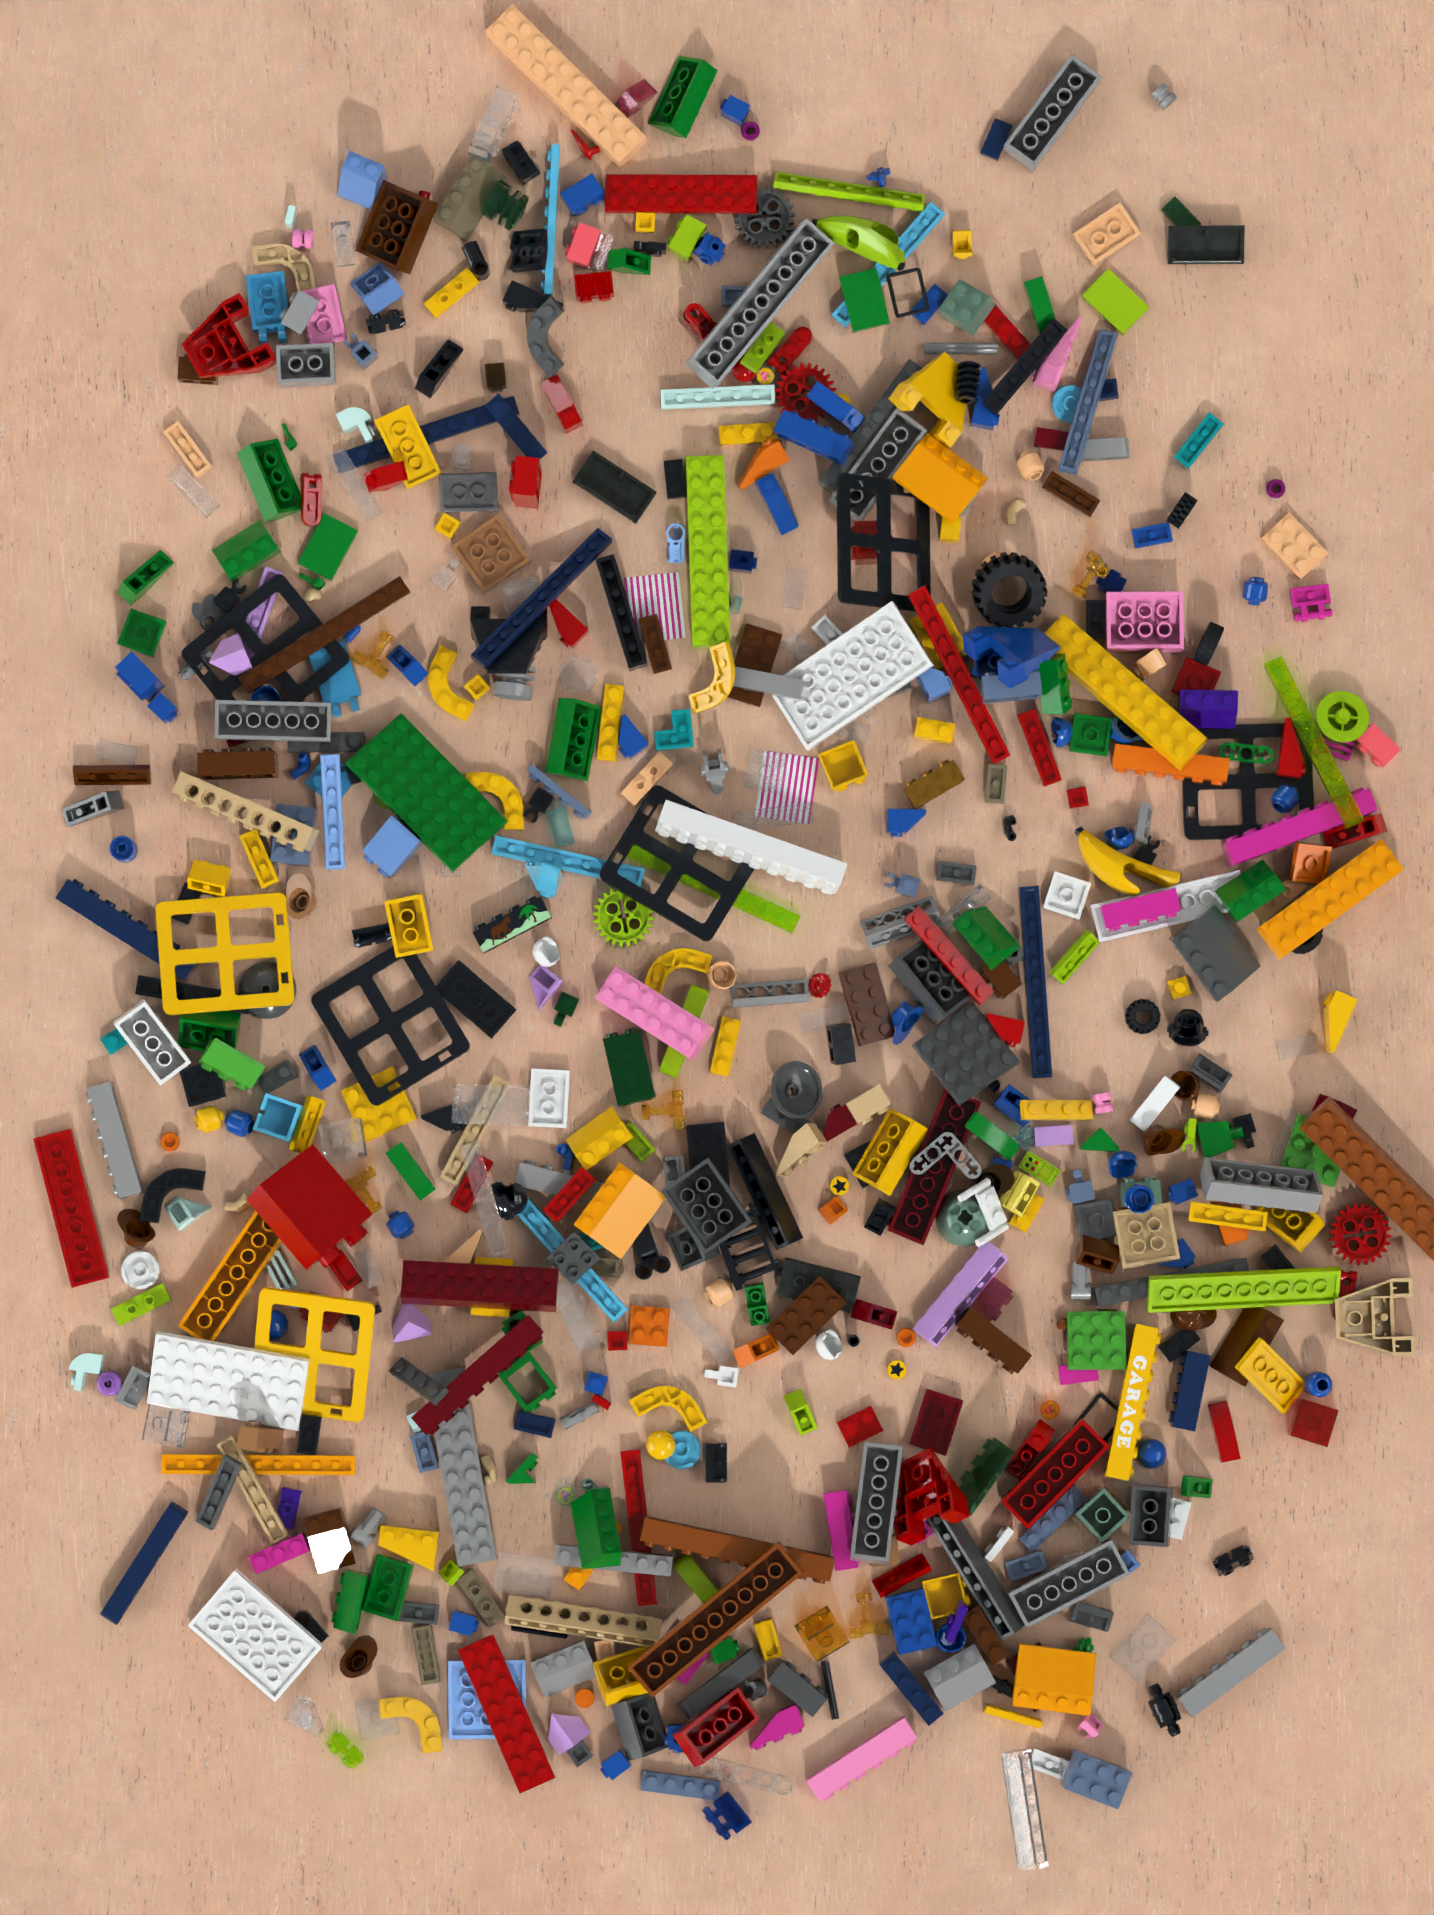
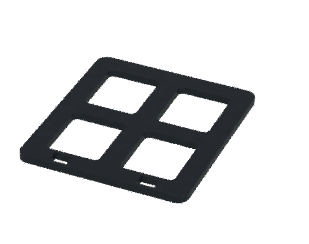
[837,473,931,612]
[182,574,349,702]
[1182,723,1314,840]
[599,785,754,941]
[311,946,470,1106]

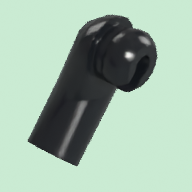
[1003,815,1017,841]

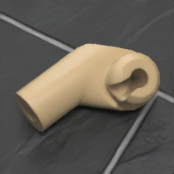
[224,1193,250,1212]
[480,1455,497,1485]

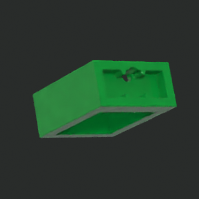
[498,1351,557,1412]

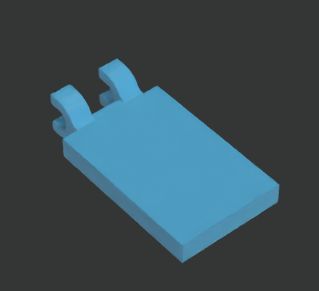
[246,271,289,345]
[309,640,361,718]

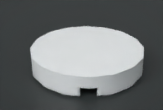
[121,1251,160,1289]

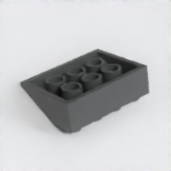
[1169,905,1261,1002]
[888,940,972,1026]
[661,1158,754,1255]

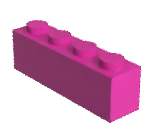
[1099,888,1181,932]
[823,1490,861,1571]

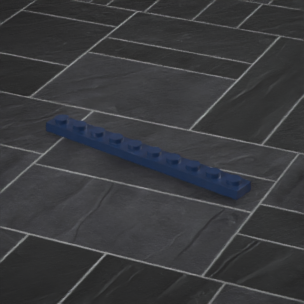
[333,395,520,474]
[471,528,612,669]
[1019,886,1052,1079]

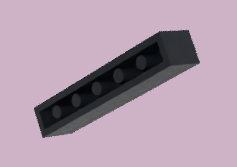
[595,554,648,672]
[728,1133,803,1250]

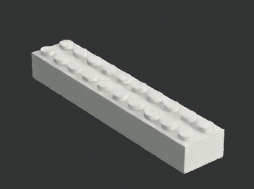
[655,800,847,895]

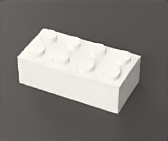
[114,999,191,1086]

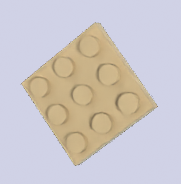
[1113,1202,1180,1269]

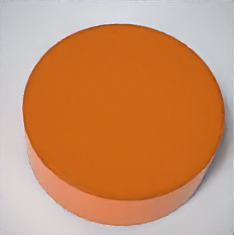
[160,1132,180,1152]
[897,1328,916,1347]
[575,1688,594,1708]

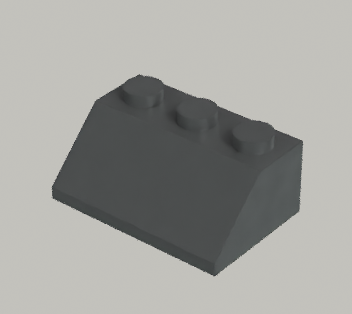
[1129,1485,1173,1547]
[611,1693,669,1761]

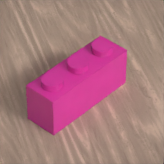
[248,1532,311,1574]

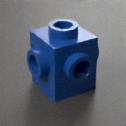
[692,232,726,266]
[664,1723,687,1753]

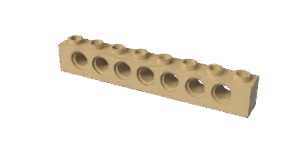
[172,771,320,853]
[505,1595,662,1647]

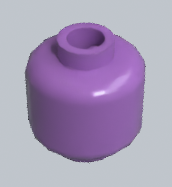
[97,1371,123,1396]

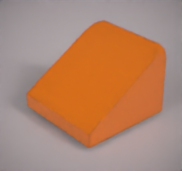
[819,1196,848,1225]

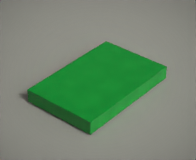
[839,268,890,333]
[298,513,358,582]
[362,1554,414,1621]

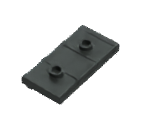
[1167,225,1245,264]
[572,450,657,524]
[777,1257,861,1314]

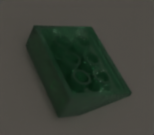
[958,1437,1016,1516]

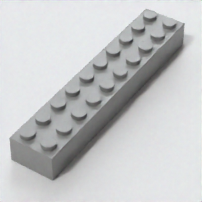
[684,218,835,389]
[427,1367,498,1566]

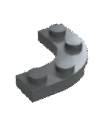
[527,296,565,378]

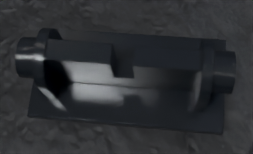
[366,309,406,335]
[352,923,392,948]
[1212,1545,1254,1577]

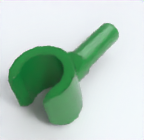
[281,424,297,451]
[299,573,326,590]

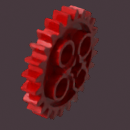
[775,363,836,423]
[1328,1203,1392,1265]

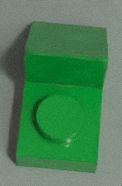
[506,1452,538,1484]
[1181,1475,1213,1498]

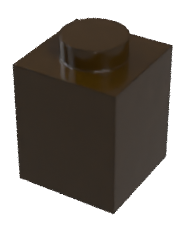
[485,363,507,393]

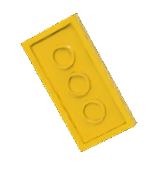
[374,403,441,489]
[1235,1338,1305,1414]

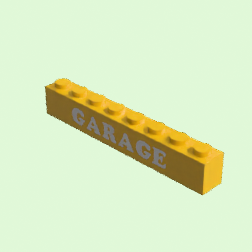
[1104,1324,1161,1481]

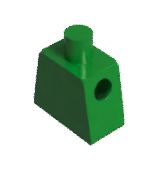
[1196,1121,1244,1158]

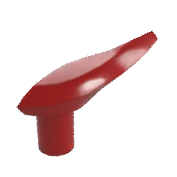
[571,129,600,160]

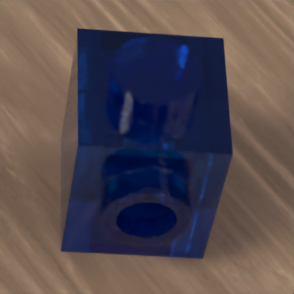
[729,549,757,574]
[1096,569,1127,594]

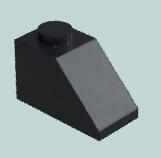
[421,1103,465,1134]

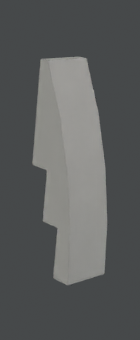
[733,667,805,700]

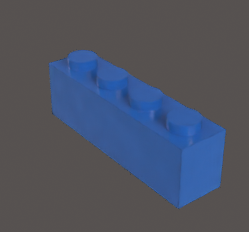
[774,410,854,466]

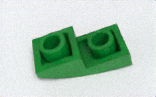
[744,1282,770,1326]

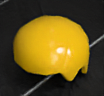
[646,1430,676,1460]

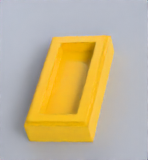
[753,1618,783,1661]

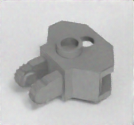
[700,748,728,795]

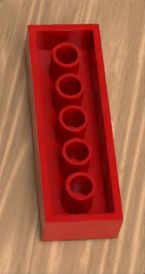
[999,1418,1110,1529]

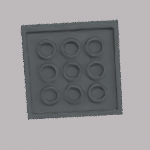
[912,1002,1020,1106]

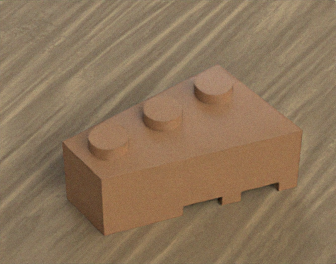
[236,1420,284,1453]

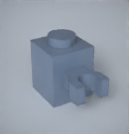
[343,333,378,370]
[884,872,921,899]
[1065,1169,1095,1204]

